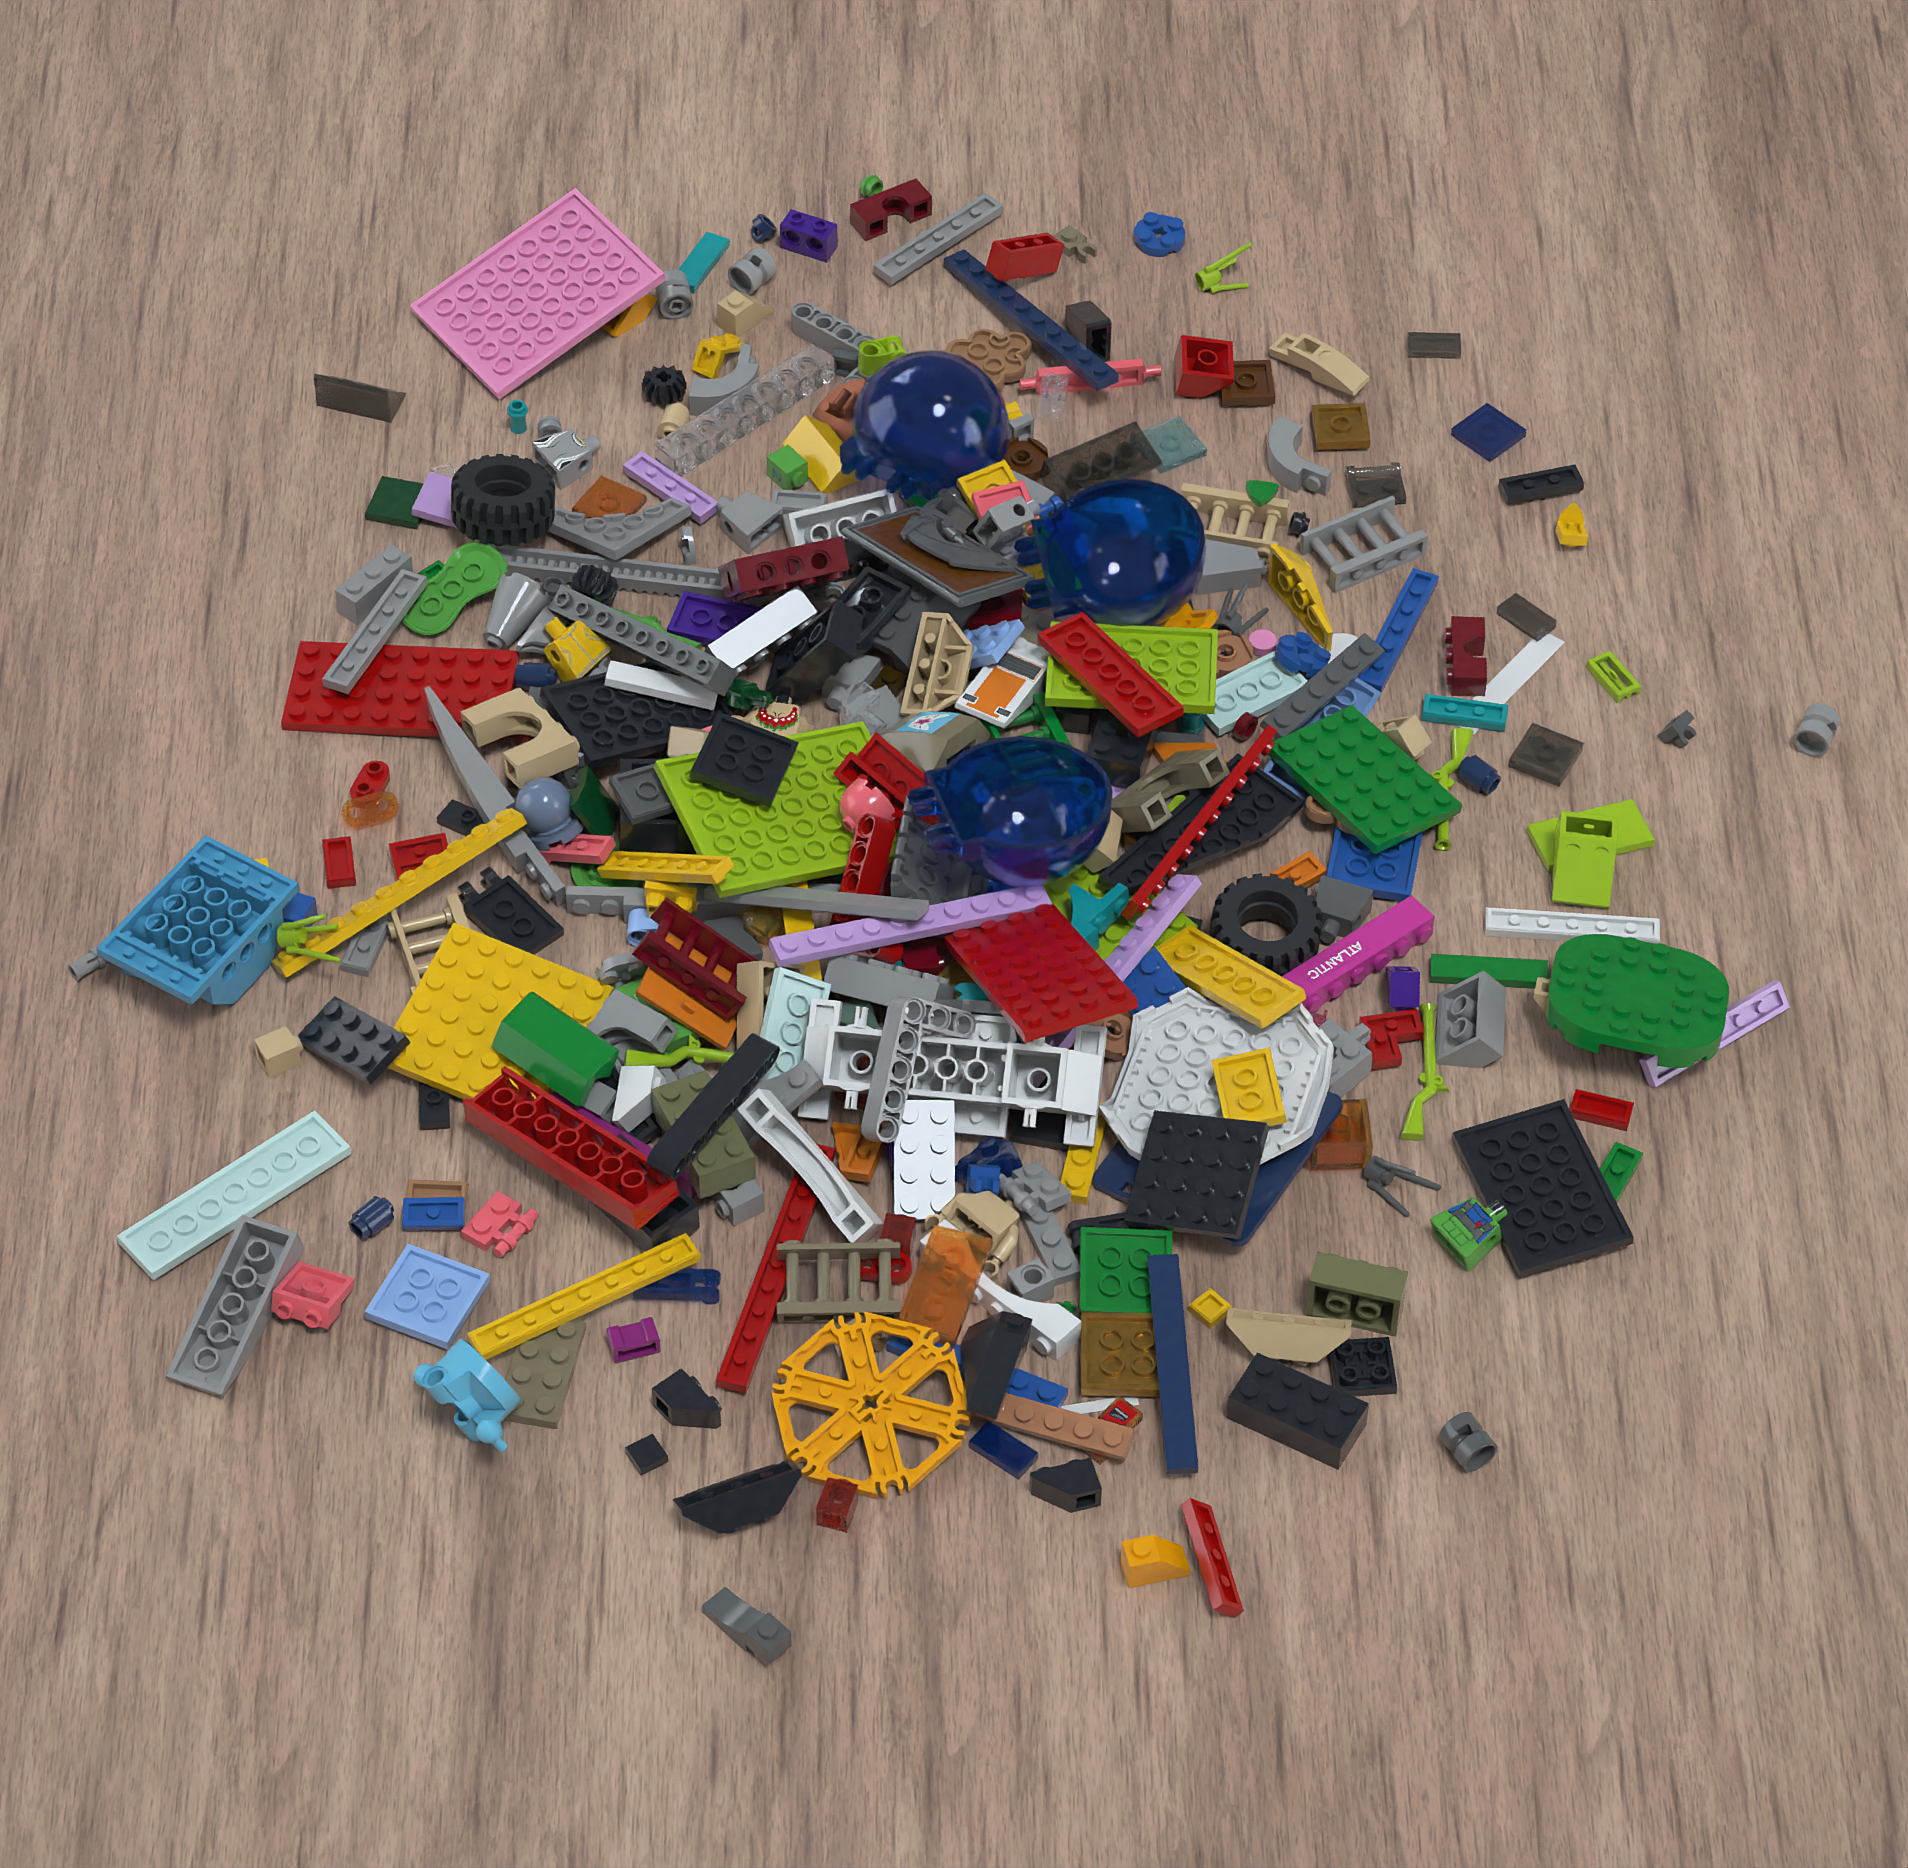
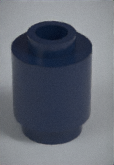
[515,662,557,690]
[1458,755,1501,795]
[348,1196,394,1240]

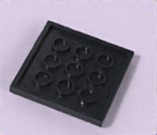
[1124,1110,1270,1239]

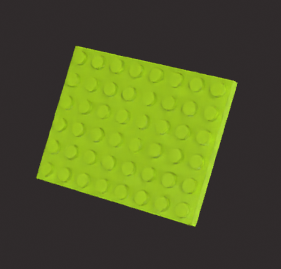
[654,721,899,898]

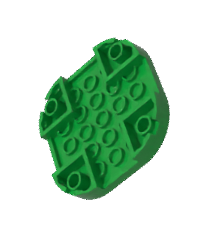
[1545,934,1729,1068]

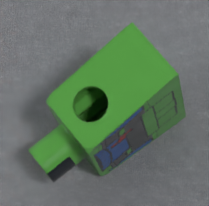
[1430,1198,1508,1272]

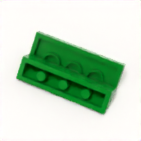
[491,992,620,1106]

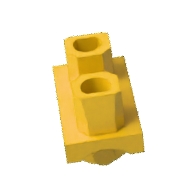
[644,881,698,915]

